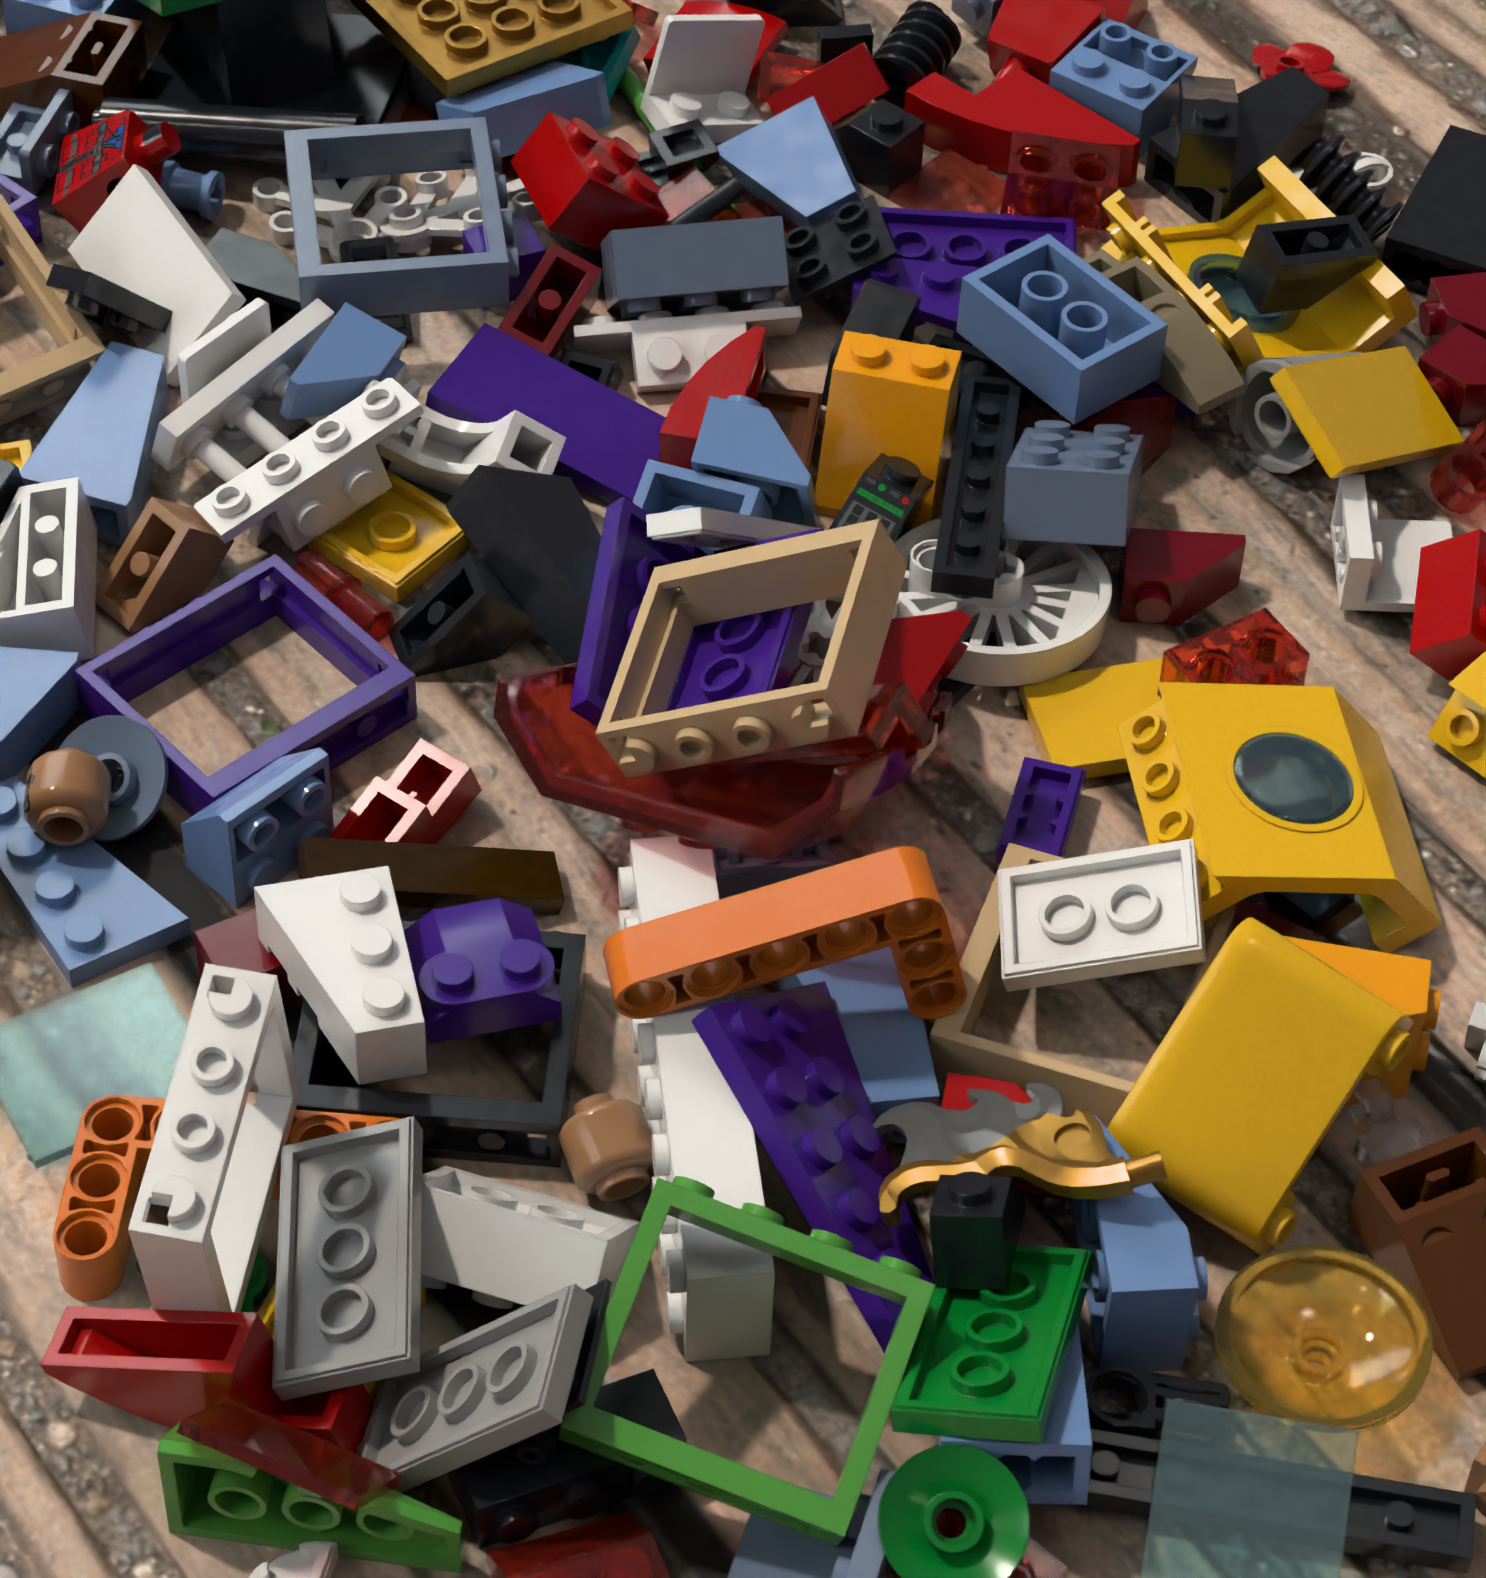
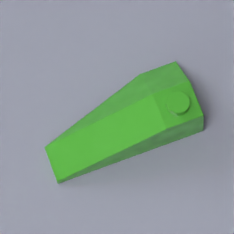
[157,1417,465,1574]

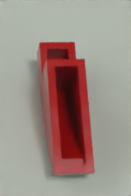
[904,67,1141,188]
[40,1306,374,1464]

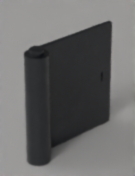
[92,13,407,164]

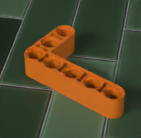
[603,846,967,1019]
[53,1095,423,1301]

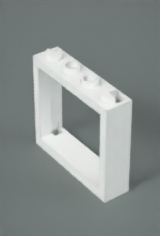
[128,963,301,1312]

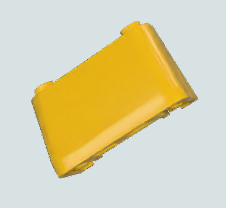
[1107,917,1414,1257]

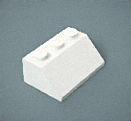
[421,1165,640,1309]

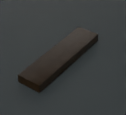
[297,836,565,915]

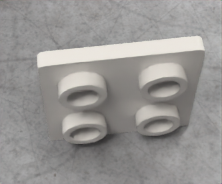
[640,14,765,143]
[177,298,308,468]
[1330,474,1453,612]

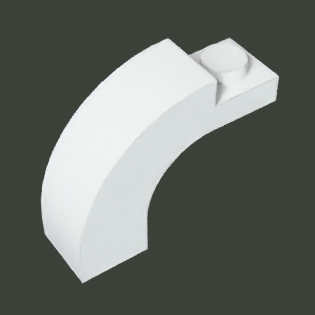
[362,379,566,496]

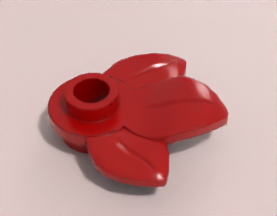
[1251,42,1351,92]

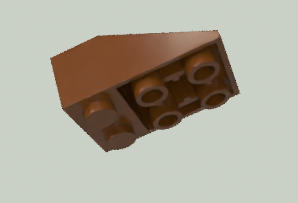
[0,11,148,130]
[1347,1126,1486,1382]

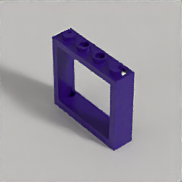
[75,554,417,816]

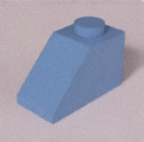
[279,302,407,420]

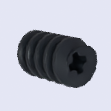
[873,0,961,108]
[1286,133,1404,243]

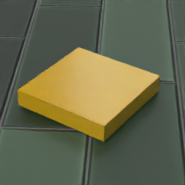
[308,470,470,603]

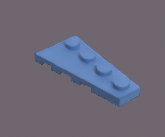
[0,776,191,988]

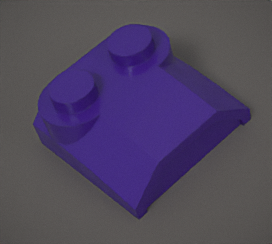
[404,898,562,1044]

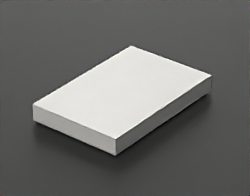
[997,838,1207,992]

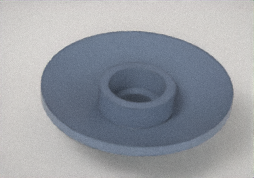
[59,715,169,842]

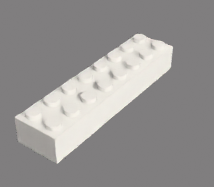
[617,834,775,1362]

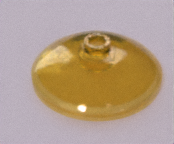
[1214,1245,1433,1434]

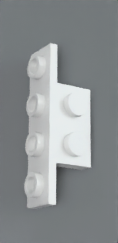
[570,301,802,394]
[194,378,424,552]

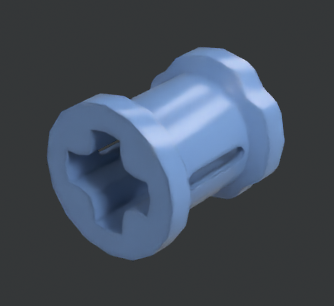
[160,160,226,221]

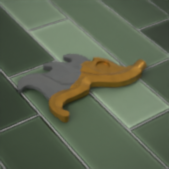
[873,1082,1168,1227]

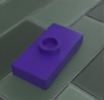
[995,757,1086,864]

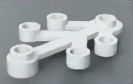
[379,169,542,253]
[252,175,408,263]

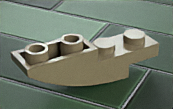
[1082,249,1245,415]

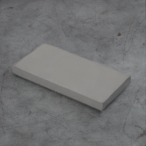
[272,1116,423,1401]
[354,1283,594,1493]

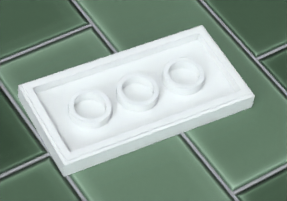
[68,164,246,388]

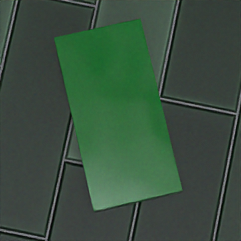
[891,1245,1093,1443]

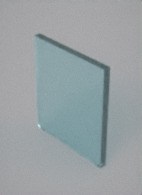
[0,962,187,1169]
[1140,1398,1359,1578]

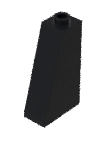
[1144,66,1329,223]
[1381,125,1486,295]
[446,465,601,677]

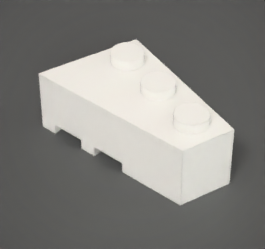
[0,477,98,660]
[254,866,427,1085]

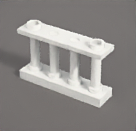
[151,298,422,546]

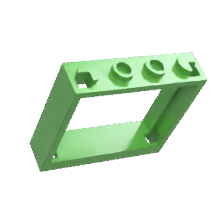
[557,1176,935,1547]

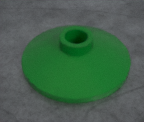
[877,1444,1030,1578]

